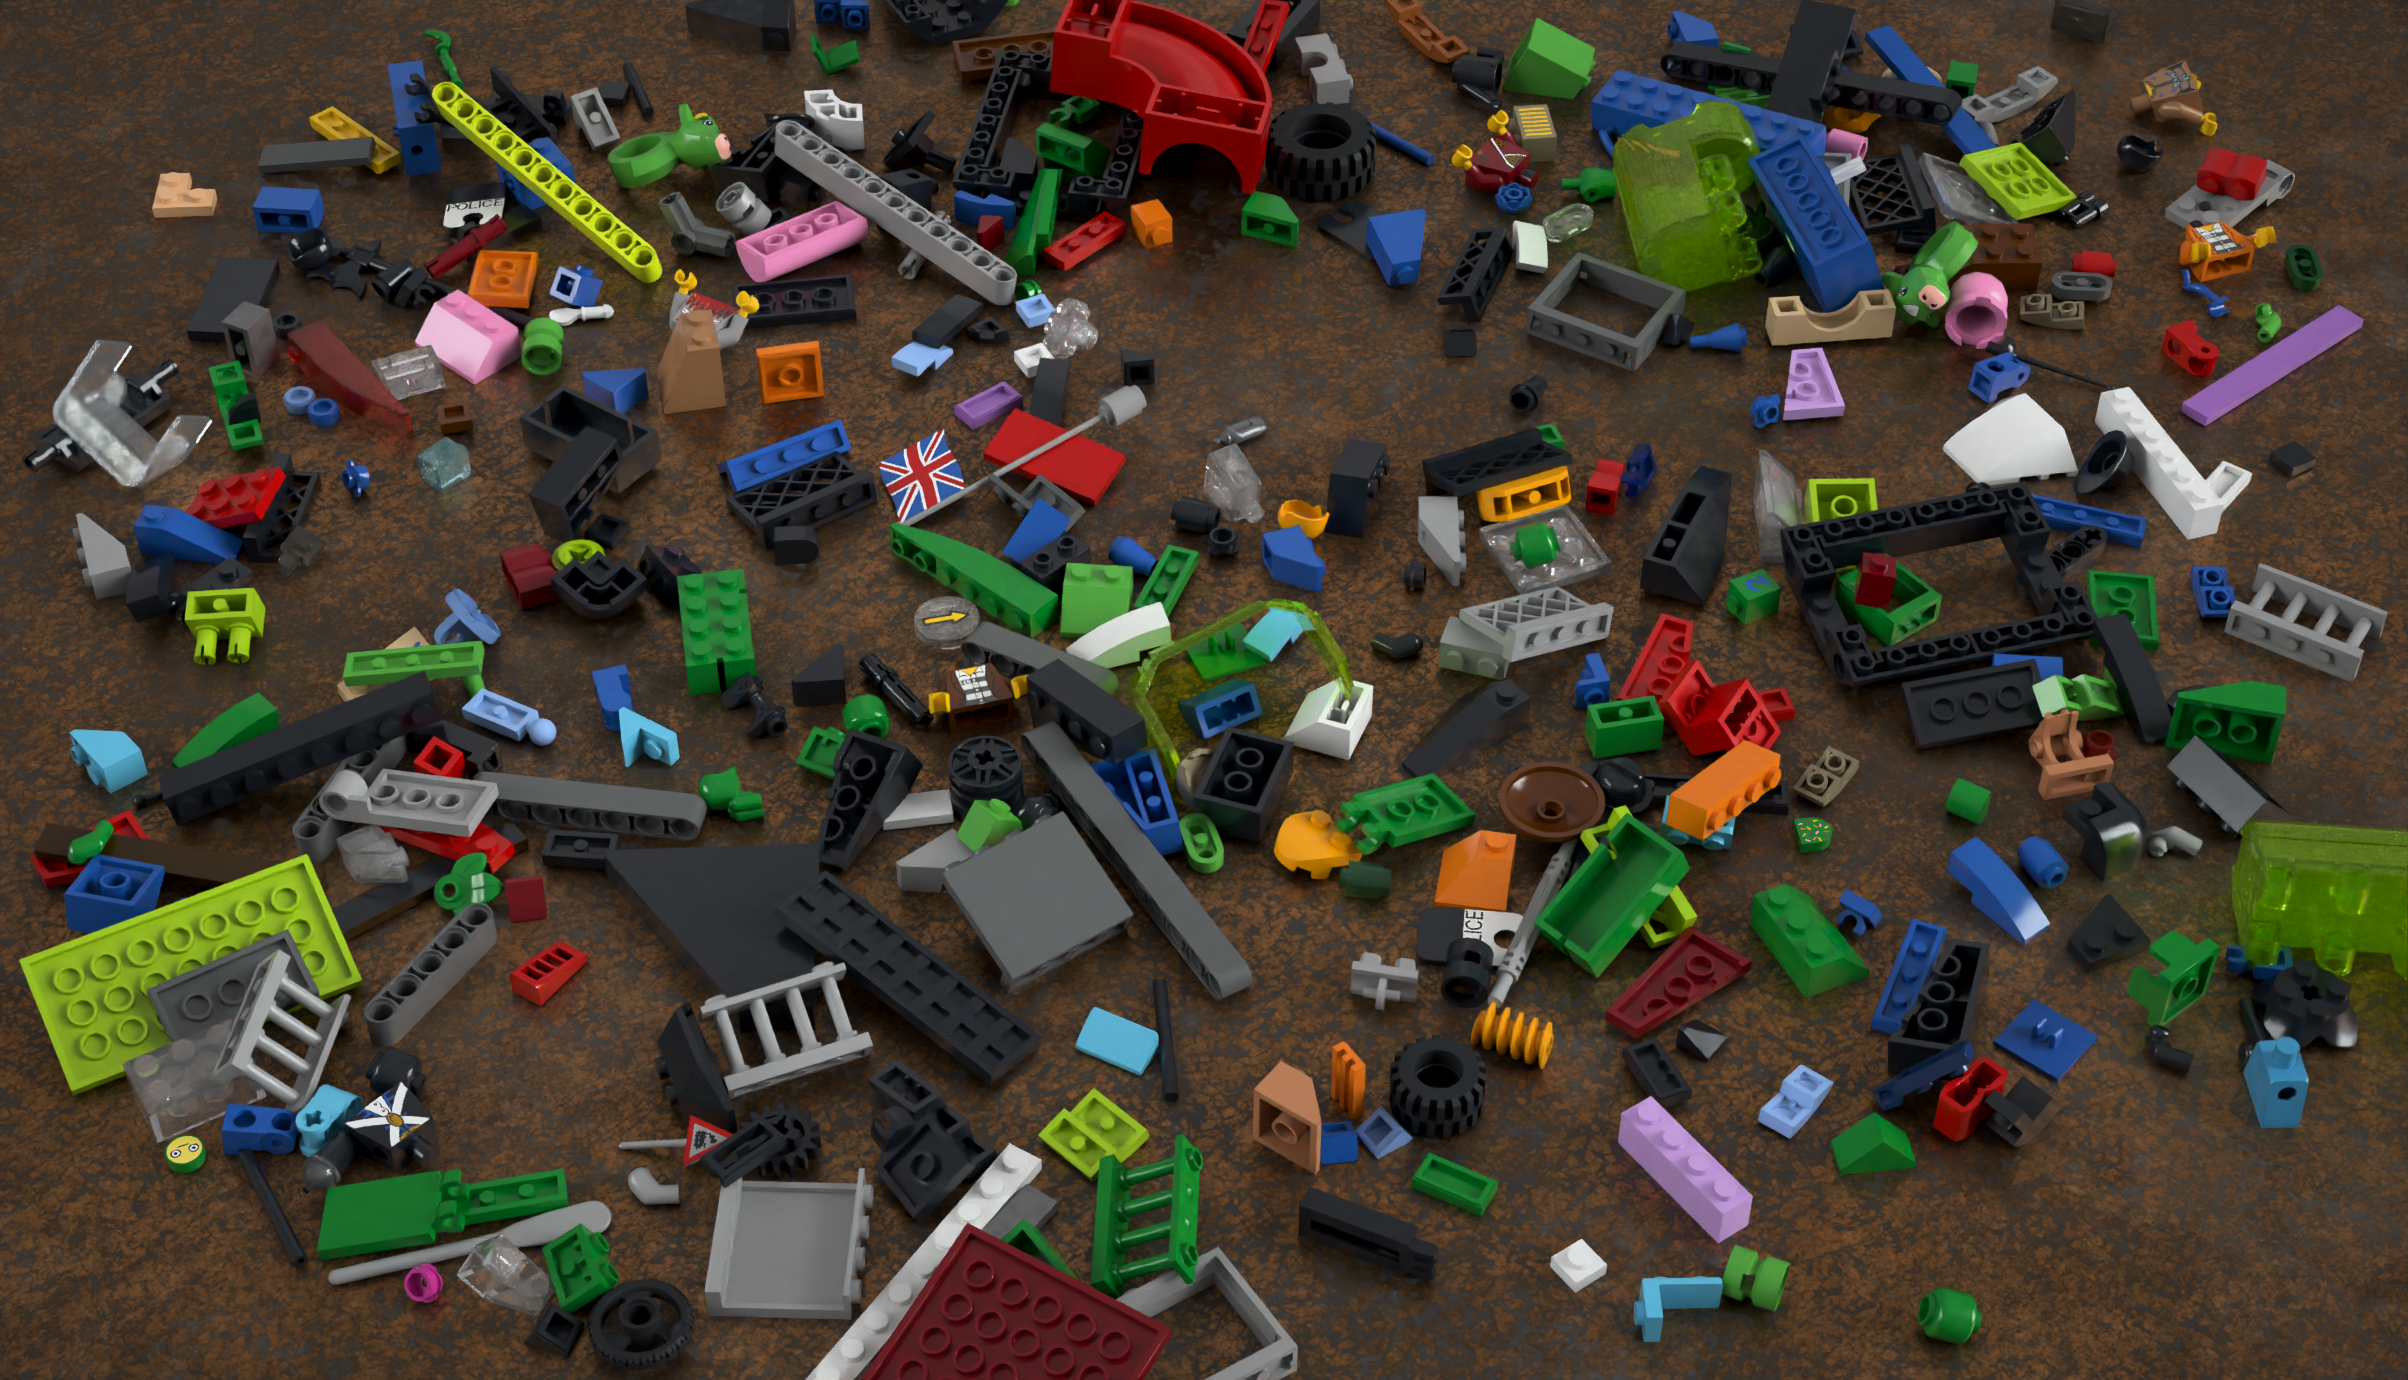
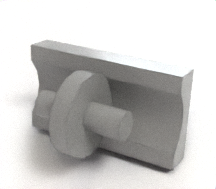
[1350,952,1419,1011]

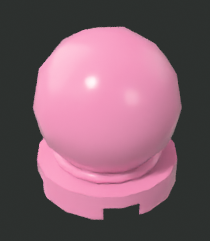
[1945,272,2008,349]

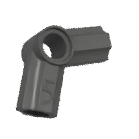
[658,192,735,258]

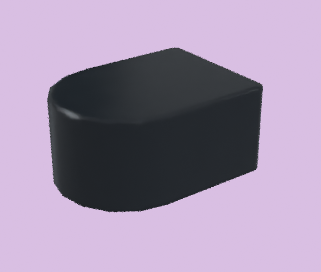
[773,526,819,566]

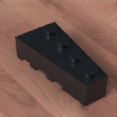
[1026,659,1148,765]
[1888,939,1990,1081]

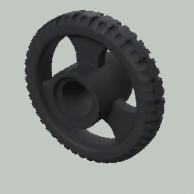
[588,1279,694,1371]

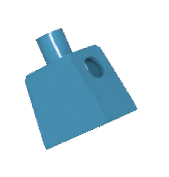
[2243,1037,2309,1129]

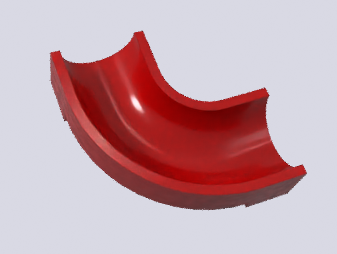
[1050,0,1272,194]

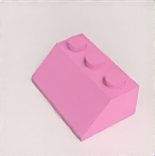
[415,290,522,385]

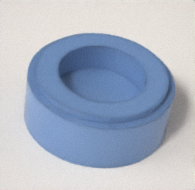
[283,386,316,415]

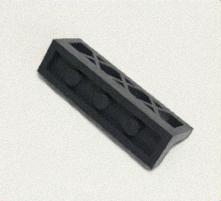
[1437,227,1514,321]
[243,453,321,564]

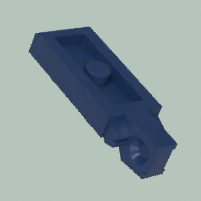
[1872,1040,1975,1111]

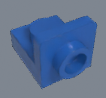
[1574,653,1611,710]

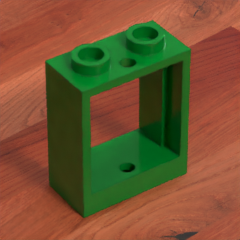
[1835,553,1942,646]

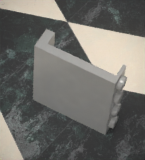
[704,1168,873,1320]

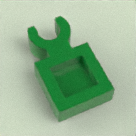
[1050,96,1101,129]

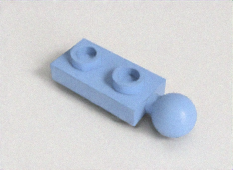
[462,688,556,746]

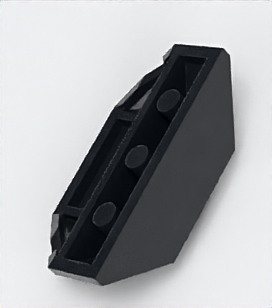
[654,1002,738,1134]

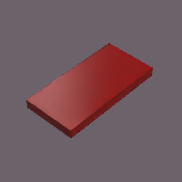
[983,408,1126,507]

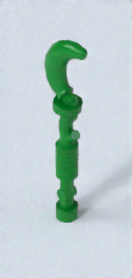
[424,30,463,89]

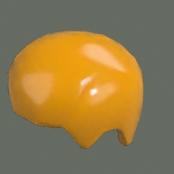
[1278,499,1329,540]

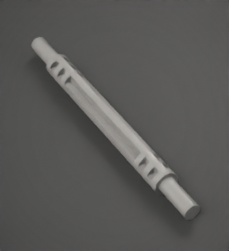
[1488,839,1579,1008]

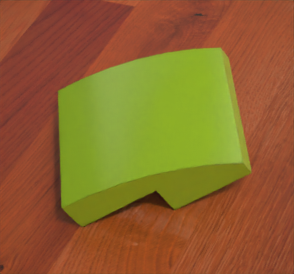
[1038,1088,1150,1181]

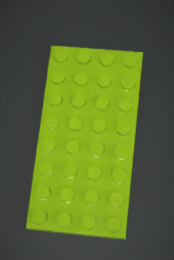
[19,854,362,1096]

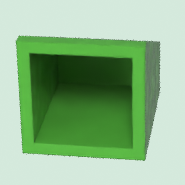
[1502,18,1596,99]

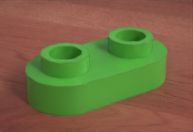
[1179,813,1224,873]

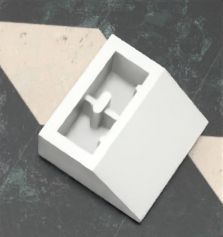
[1284,677,1373,760]

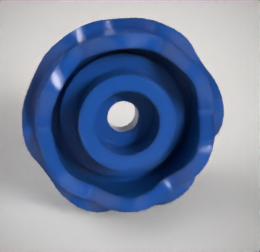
[1495,183,1532,215]

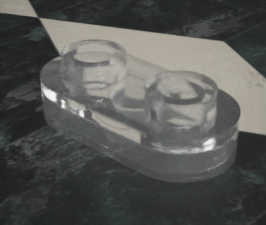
[1542,203,1593,243]

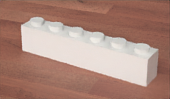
[2095,387,2224,540]

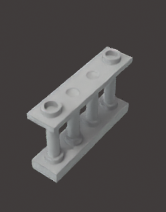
[2224,563,2388,682]
[211,949,351,1115]
[698,962,873,1099]

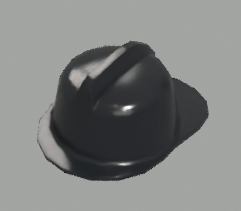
[2073,430,2135,494]
[1578,757,1653,814]

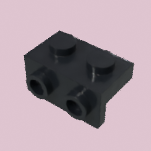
[636,544,702,607]

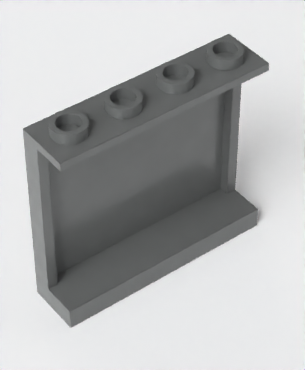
[937,811,1134,994]

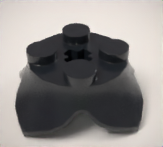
[2252,960,2358,1048]

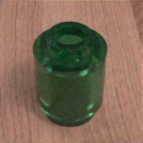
[1339,860,1392,900]

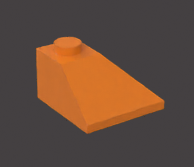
[1434,830,1516,912]

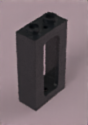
[1227,0,1320,71]

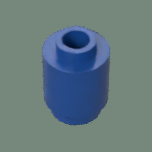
[2017,836,2068,888]

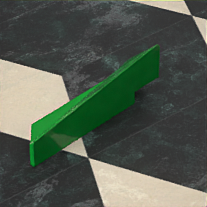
[1004,168,1063,276]

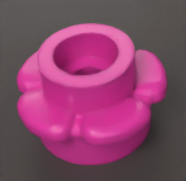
[404,1263,443,1303]

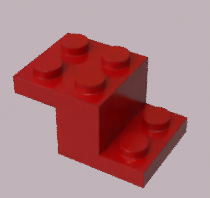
[1658,660,1781,757]

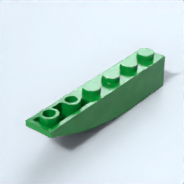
[889,523,1059,639]

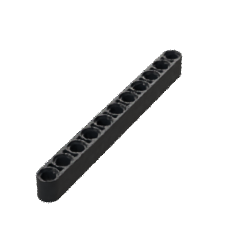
[1660,42,1962,125]

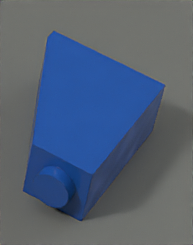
[1365,208,1426,287]

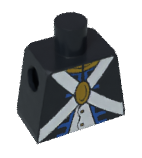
[344,1081,439,1172]

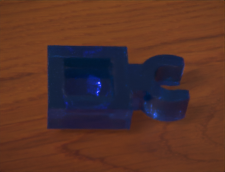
[1620,443,1657,497]

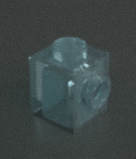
[417,437,472,493]

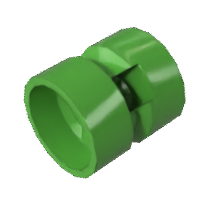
[521,318,564,376]
[1721,1245,1790,1312]

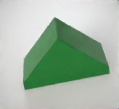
[1831,1112,1916,1175]

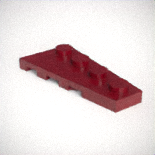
[1605,926,1752,1039]

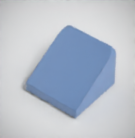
[1355,1105,1413,1159]

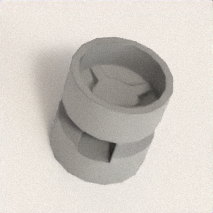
[716,182,772,237]

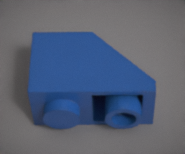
[1667,11,1719,48]
[1262,525,1326,592]

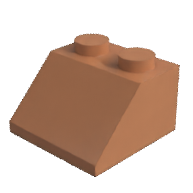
[1253,1061,1321,1174]

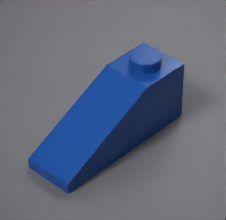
[133,504,245,564]

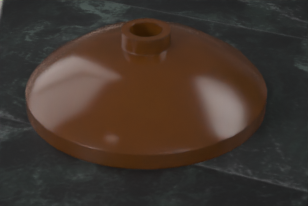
[1499,761,1605,843]

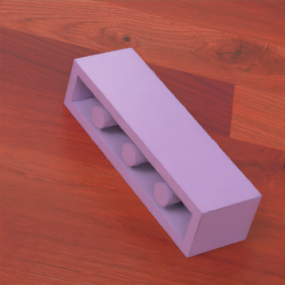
[1618,1096,1753,1243]

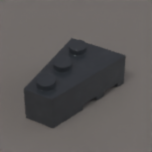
[528,426,624,543]

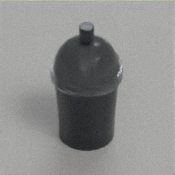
[302,1131,359,1194]

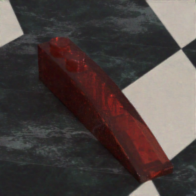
[287,320,414,439]

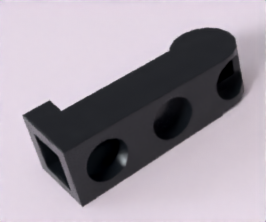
[411,719,503,780]

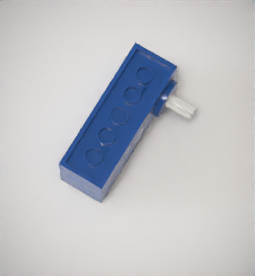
[1748,134,1885,313]

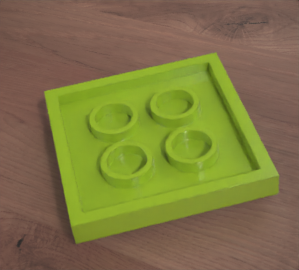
[1959,142,2078,220]

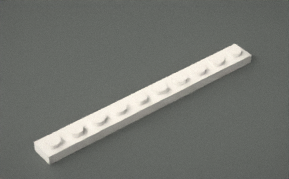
[805,1143,1042,1380]

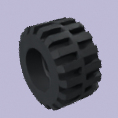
[1389,1035,1486,1138]

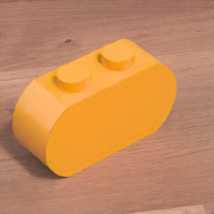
[1476,465,1571,522]

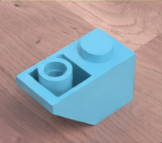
[69,729,148,794]

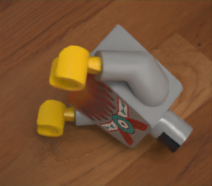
[669,269,759,350]

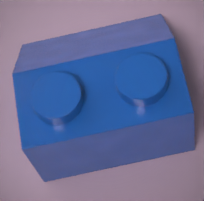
[64,854,165,934]

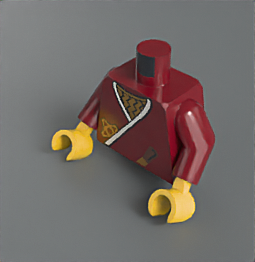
[1452,110,1539,194]

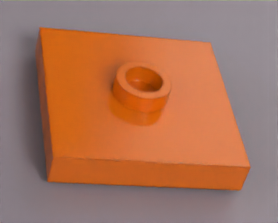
[756,341,824,404]

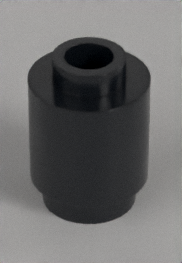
[1171,496,1221,534]

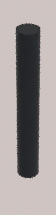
[622,62,654,117]

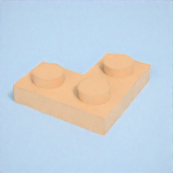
[152,172,217,218]

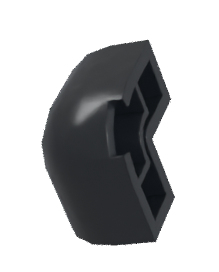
[551,550,647,620]
[2062,782,2147,882]

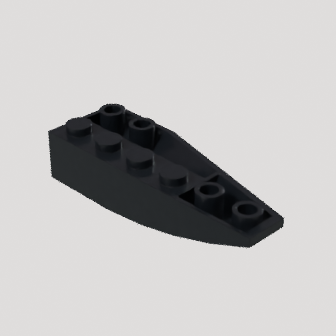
[1640,466,1732,606]

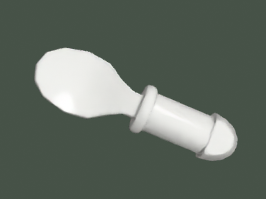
[549,304,614,326]

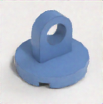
[434,589,501,645]

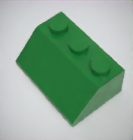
[1749,884,1870,998]

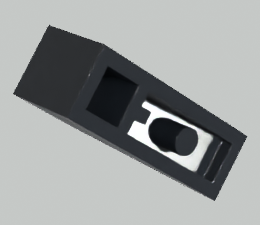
[778,134,833,212]

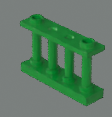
[1090,1134,1203,1299]

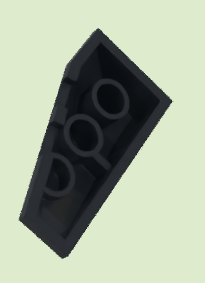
[817,728,923,871]

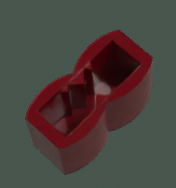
[499,541,560,610]

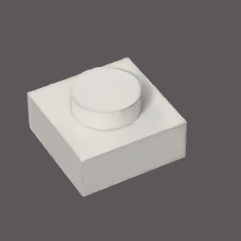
[1014,343,1054,378]
[1550,1239,1607,1293]

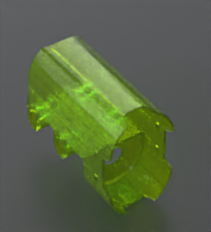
[1612,101,1763,293]
[2231,819,2408,981]

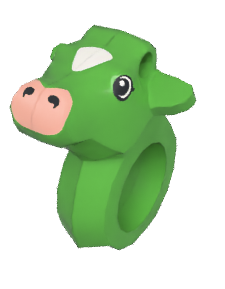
[608,103,731,188]
[1882,221,1978,327]

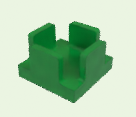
[2127,930,2220,1026]

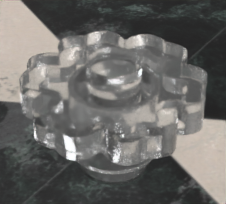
[1043,297,1098,359]

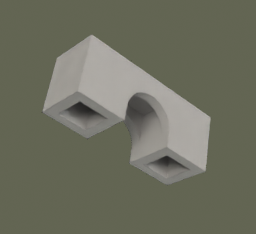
[1294,33,1353,105]

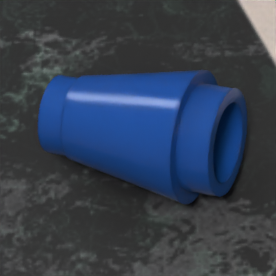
[1108,536,1159,577]

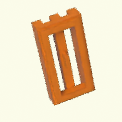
[1331,1041,1366,1120]

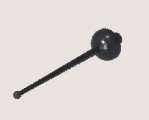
[1985,337,2115,391]

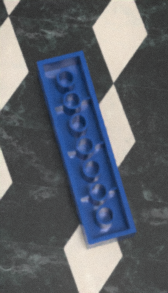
[1591,70,1826,173]

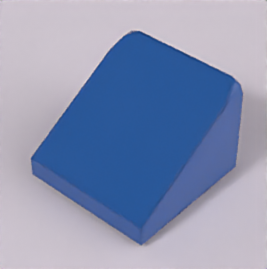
[1320,1120,1358,1165]

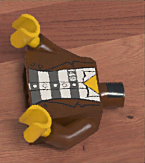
[928,658,1028,734]

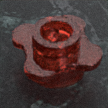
[2082,730,2118,761]

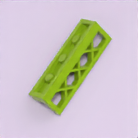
[1580,805,1698,949]

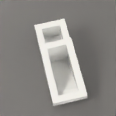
[1066,602,1171,669]

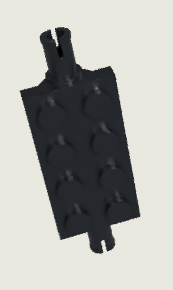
[22,358,179,473]

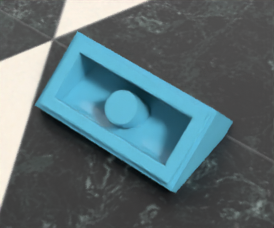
[1075,1007,1159,1076]

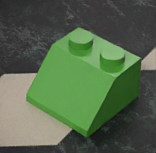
[1060,563,1133,638]

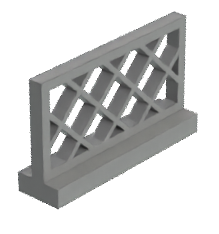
[1459,586,1614,662]

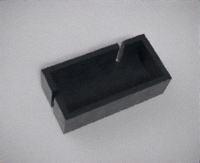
[520,385,661,494]

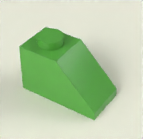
[956,799,1023,853]

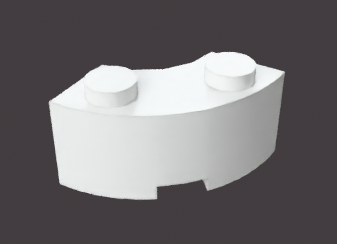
[804,90,865,151]

